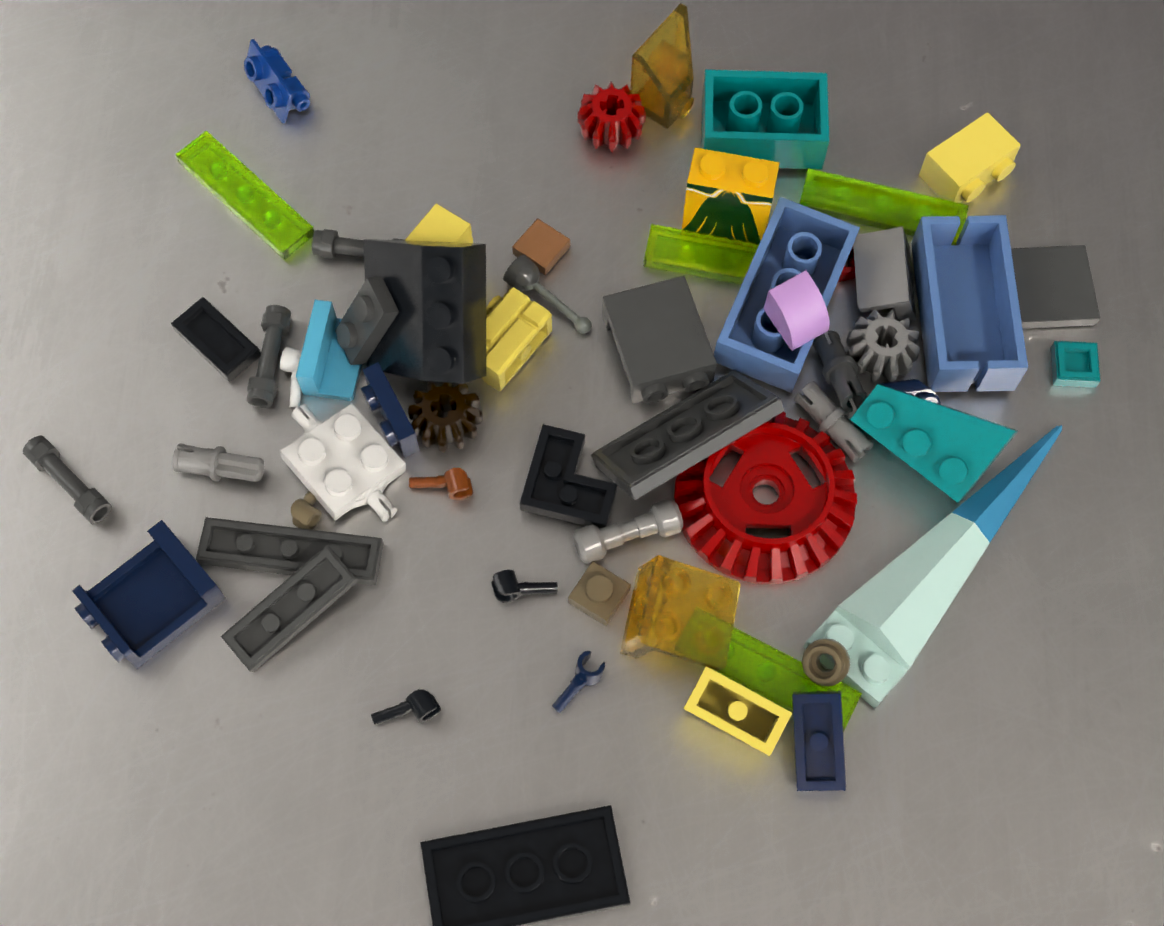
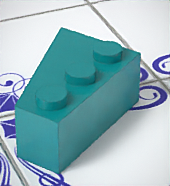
[850,384,1018,503]

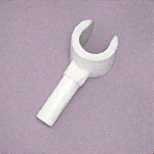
[280,347,302,410]

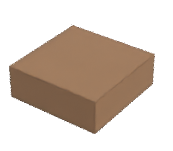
[512,218,570,276]

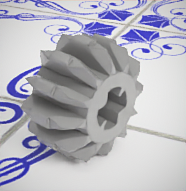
[846,309,920,383]

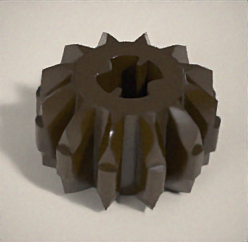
[408,381,483,453]

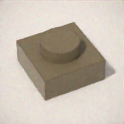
[568,561,631,626]

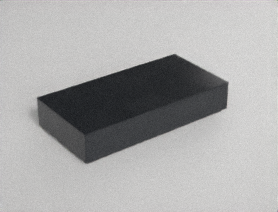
[171,297,261,382]

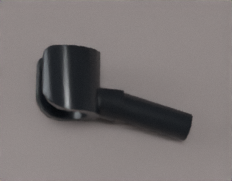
[491,570,558,603]
[371,689,441,725]

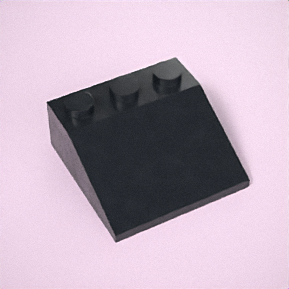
[364,239,486,384]

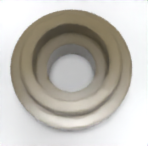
[802,638,850,686]

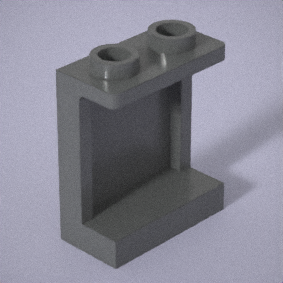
[602,275,717,404]

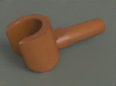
[409,468,473,500]

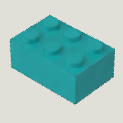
[701,69,829,169]

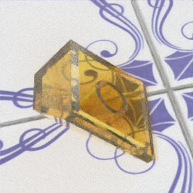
[630,3,694,129]

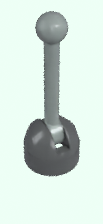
[503,254,592,334]

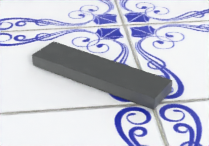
[196,517,384,585]

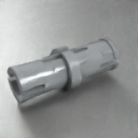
[794,381,874,463]

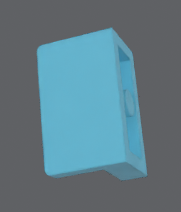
[296,300,362,401]

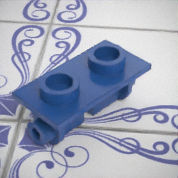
[244,39,310,124]

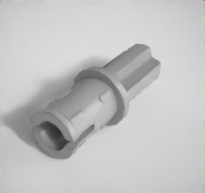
[172,443,264,482]

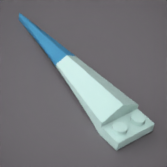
[803,425,1062,709]

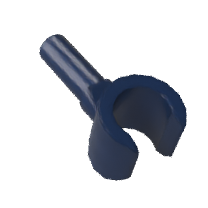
[552,651,605,713]

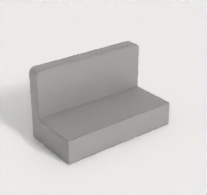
[853,227,916,321]

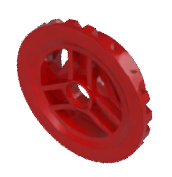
[674,412,857,585]

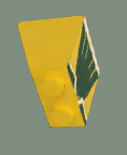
[681,147,780,251]

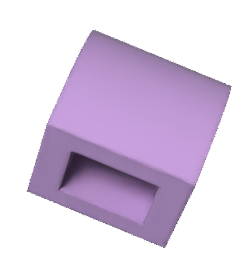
[763,270,830,351]

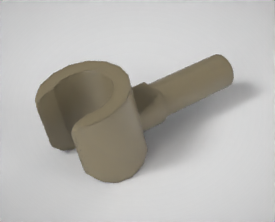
[291,491,322,530]

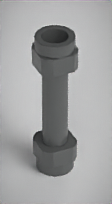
[312,229,404,259]
[246,305,291,408]
[23,435,112,524]

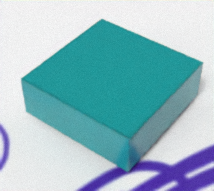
[1050,341,1100,388]

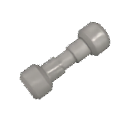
[573,499,684,564]

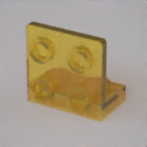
[620,555,741,670]

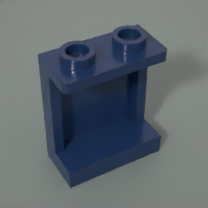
[72,520,226,669]

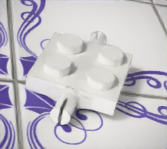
[280,403,406,522]

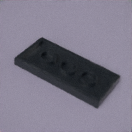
[420,805,630,926]

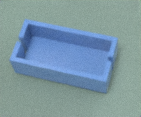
[911,215,1028,392]

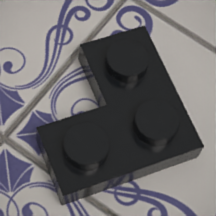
[519,424,617,529]

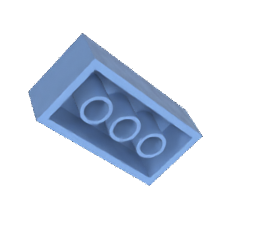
[714,197,860,393]

